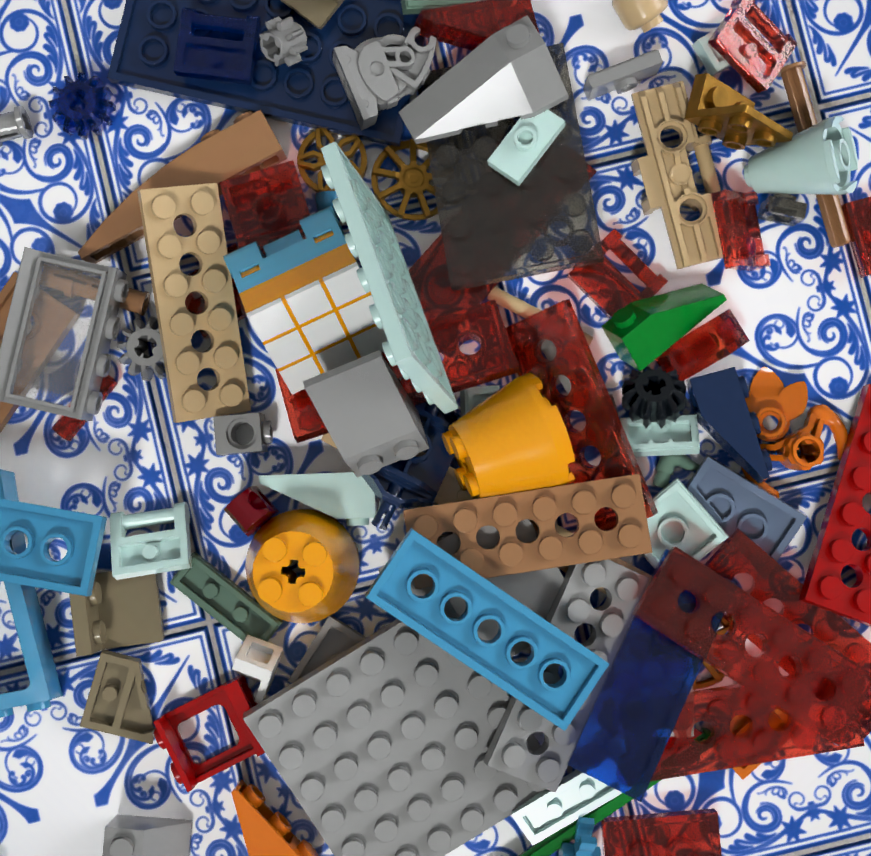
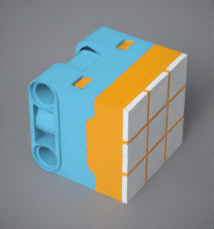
[223,206,387,395]

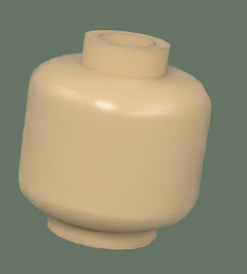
[612,0,668,33]

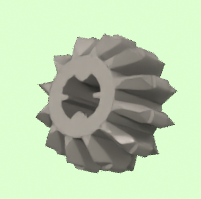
[116,316,166,381]

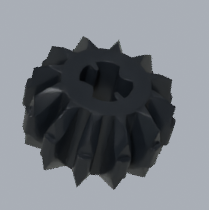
[622,364,687,429]

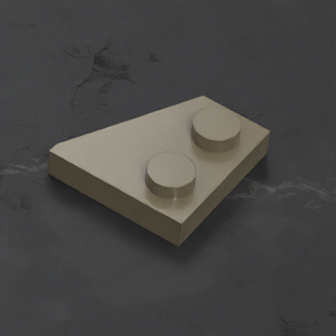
[80,649,155,744]

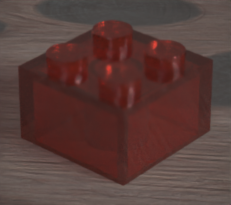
[219,160,311,257]

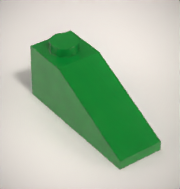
[601,283,727,372]

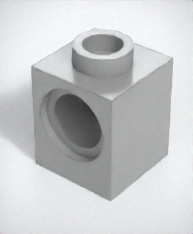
[213,413,273,456]

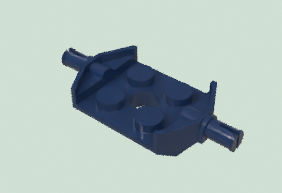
[362,379,460,530]

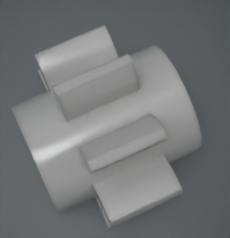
[260,16,308,67]

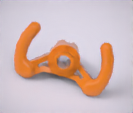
[741,404,848,498]

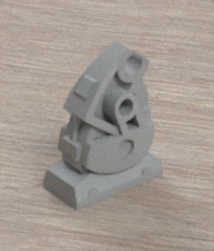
[332,26,437,131]

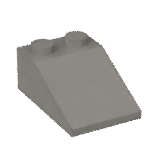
[303,350,429,477]

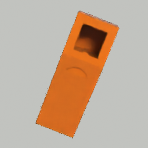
[231,779,318,856]

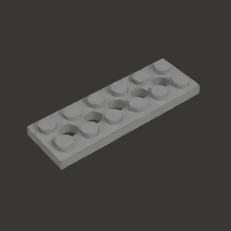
[483,559,650,793]

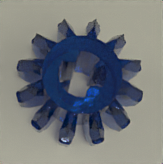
[48,72,117,140]

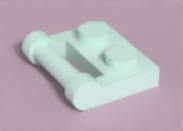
[109,502,192,580]

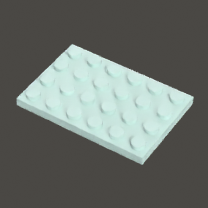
[321,141,459,414]

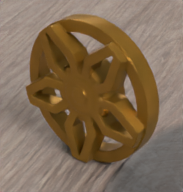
[297,128,368,192]

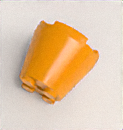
[442,373,575,498]
[245,509,360,623]

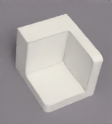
[232,635,283,703]

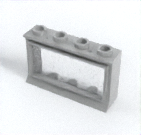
[0,247,129,421]

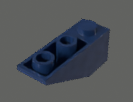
[686,367,772,483]

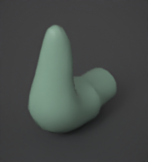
[652,455,699,488]

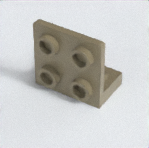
[69,571,165,657]

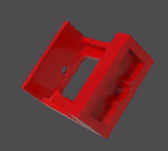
[153,675,265,792]

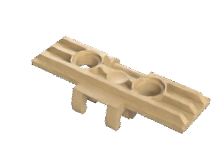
[631,81,730,269]

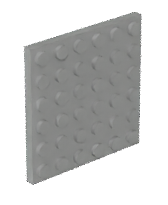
[243,599,545,856]

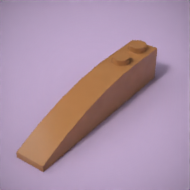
[78,109,287,264]

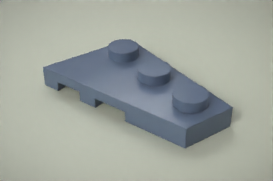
[686,455,807,580]

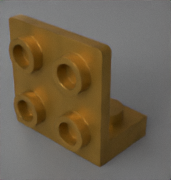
[684,73,793,150]

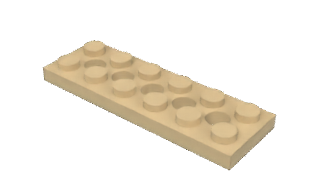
[137,183,251,423]

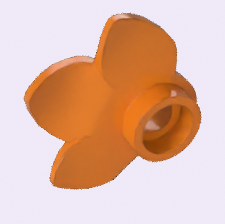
[745,366,808,442]

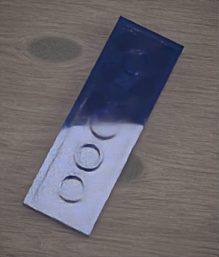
[566,549,738,802]

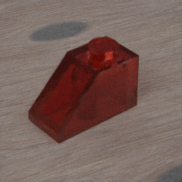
[655,309,750,381]

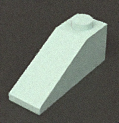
[259,472,378,526]

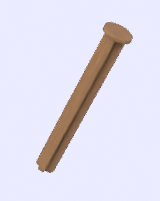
[775,61,851,248]

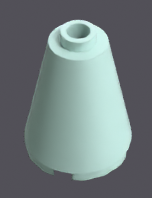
[744,116,858,195]

